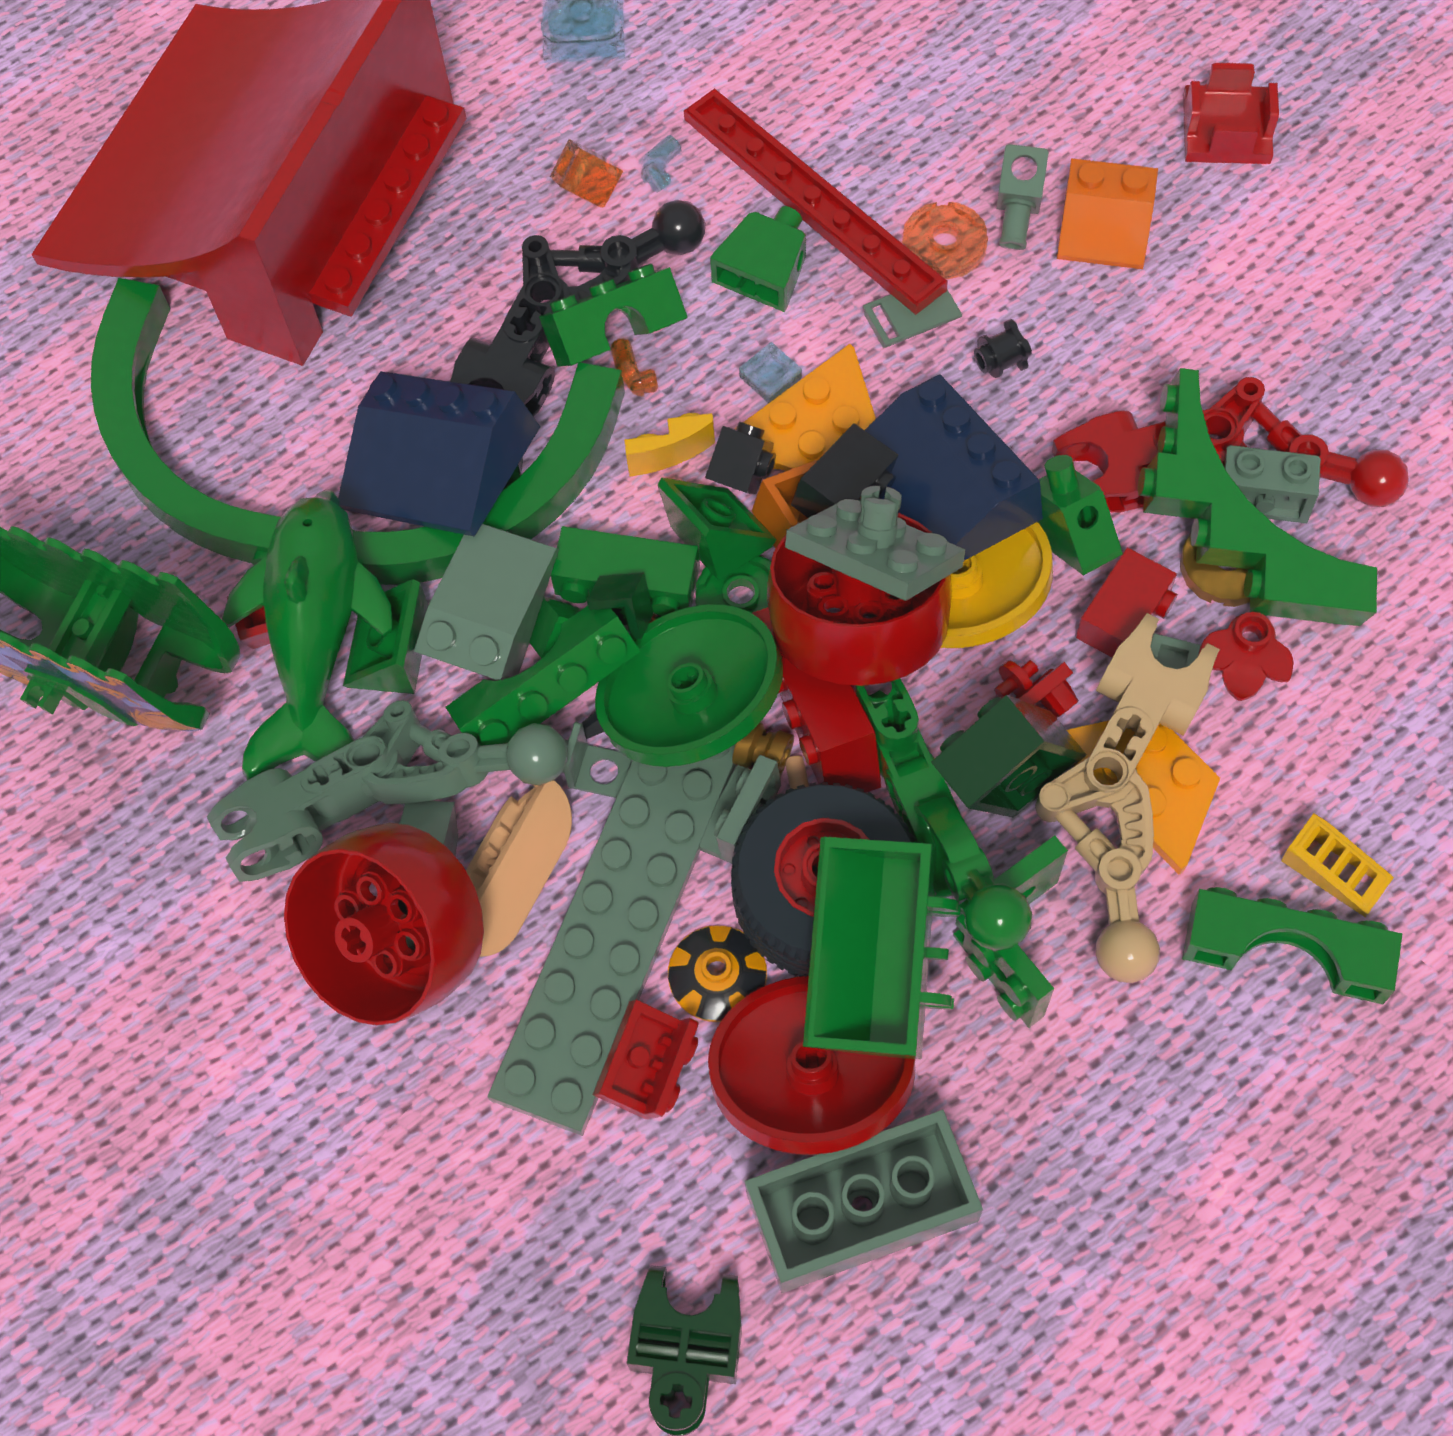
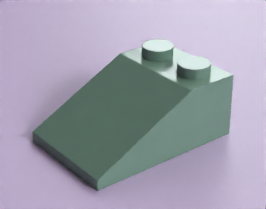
[414,524,559,680]

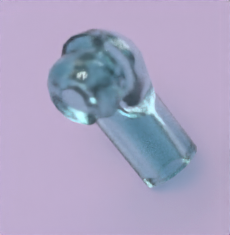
[641,135,682,192]

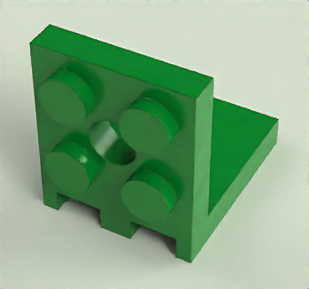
[953,835,1068,1028]

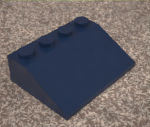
[338,371,541,537]
[865,374,1043,561]

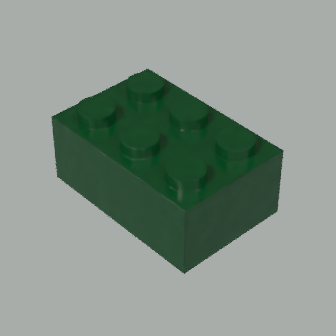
[931,695,1087,818]

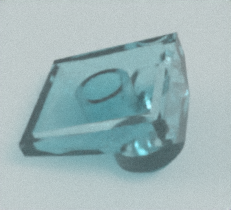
[541,0,625,63]

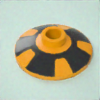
[668,926,767,1022]

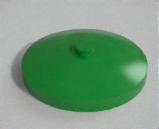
[595,604,783,767]

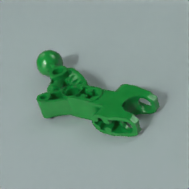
[855,678,1032,951]

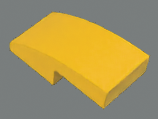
[624,413,715,477]

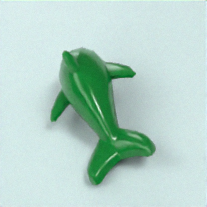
[222,490,393,780]

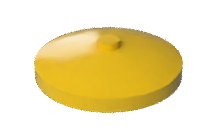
[887,522,1053,648]

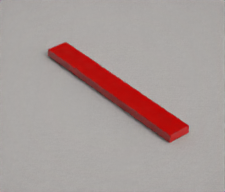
[684,88,948,315]

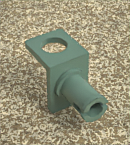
[996,144,1049,250]
[562,722,632,798]

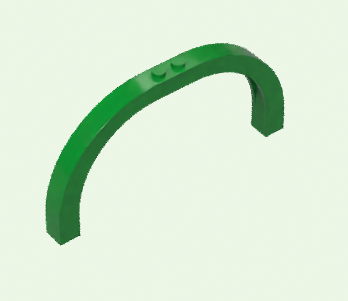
[91,278,625,585]

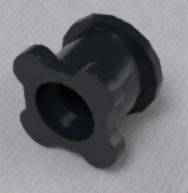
[974,319,1032,378]

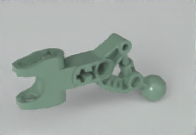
[207,700,568,882]

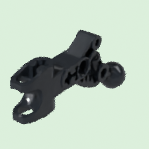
[450,200,706,417]

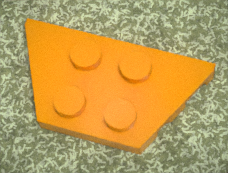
[735,344,876,471]
[1067,720,1220,875]

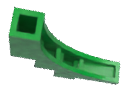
[1138,368,1377,626]

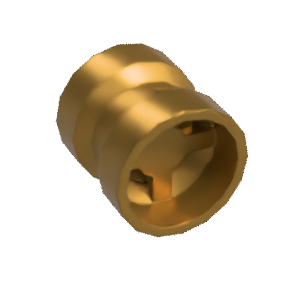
[732,723,794,777]

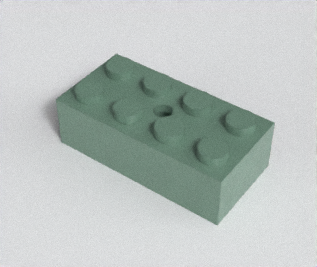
[745,1110,983,1293]

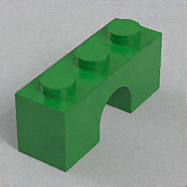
[539,263,688,367]

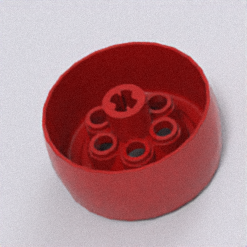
[767,513,952,686]
[284,822,484,1026]

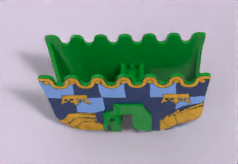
[0,526,240,731]

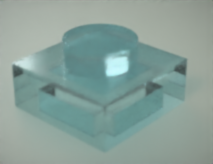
[739,342,802,403]

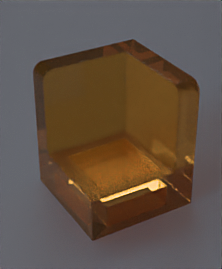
[550,139,623,208]

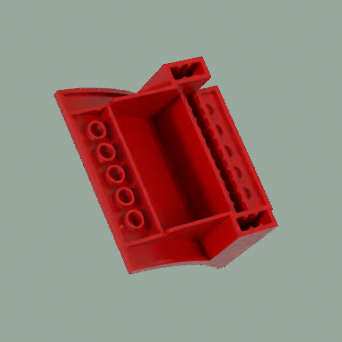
[32,0,467,366]

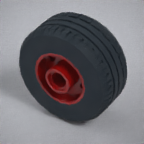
[731,782,915,977]

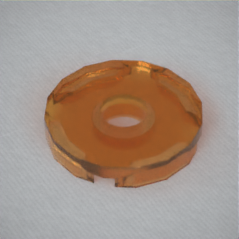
[902,202,988,279]

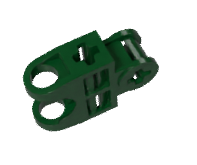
[627,1265,742,1436]

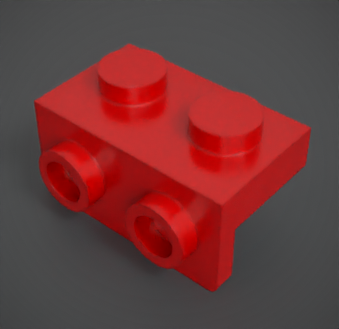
[593,999,699,1119]

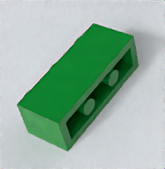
[551,526,700,616]

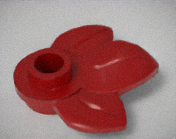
[1198,612,1294,701]

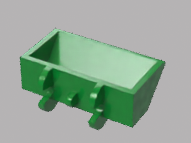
[803,837,961,1059]

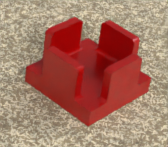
[1183,63,1279,164]

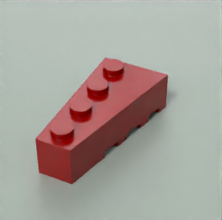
[752,607,881,793]

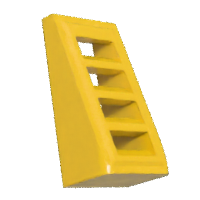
[1281,813,1394,918]

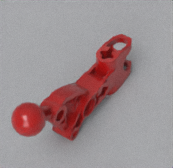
[1052,377,1409,513]

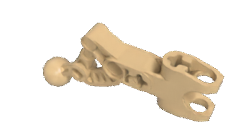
[1035,613,1220,983]

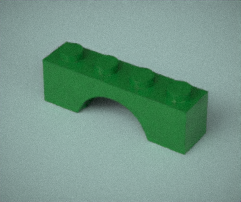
[445,605,641,746]
[1182,887,1402,1004]

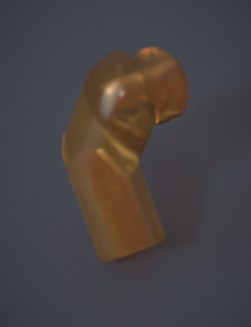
[610,338,658,397]

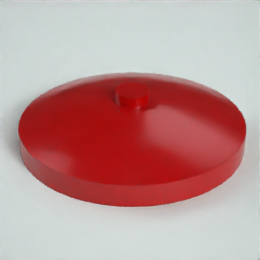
[708,976,916,1155]

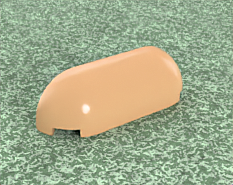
[466,780,572,957]

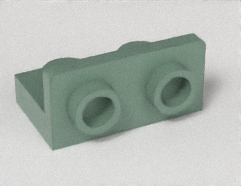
[1224,445,1321,524]
[699,754,781,864]

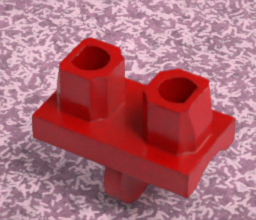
[994,660,1079,718]

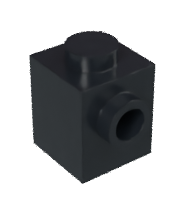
[705,421,776,494]

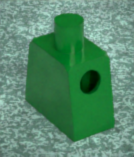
[710,206,806,312]
[1038,455,1123,576]

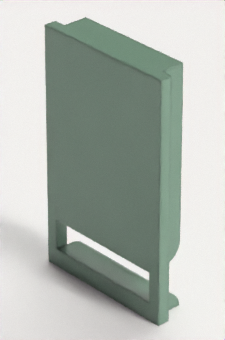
[863,289,962,348]

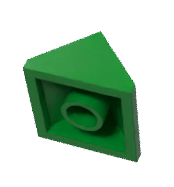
[657,477,777,580]
[343,579,428,694]

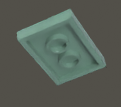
[785,486,965,601]

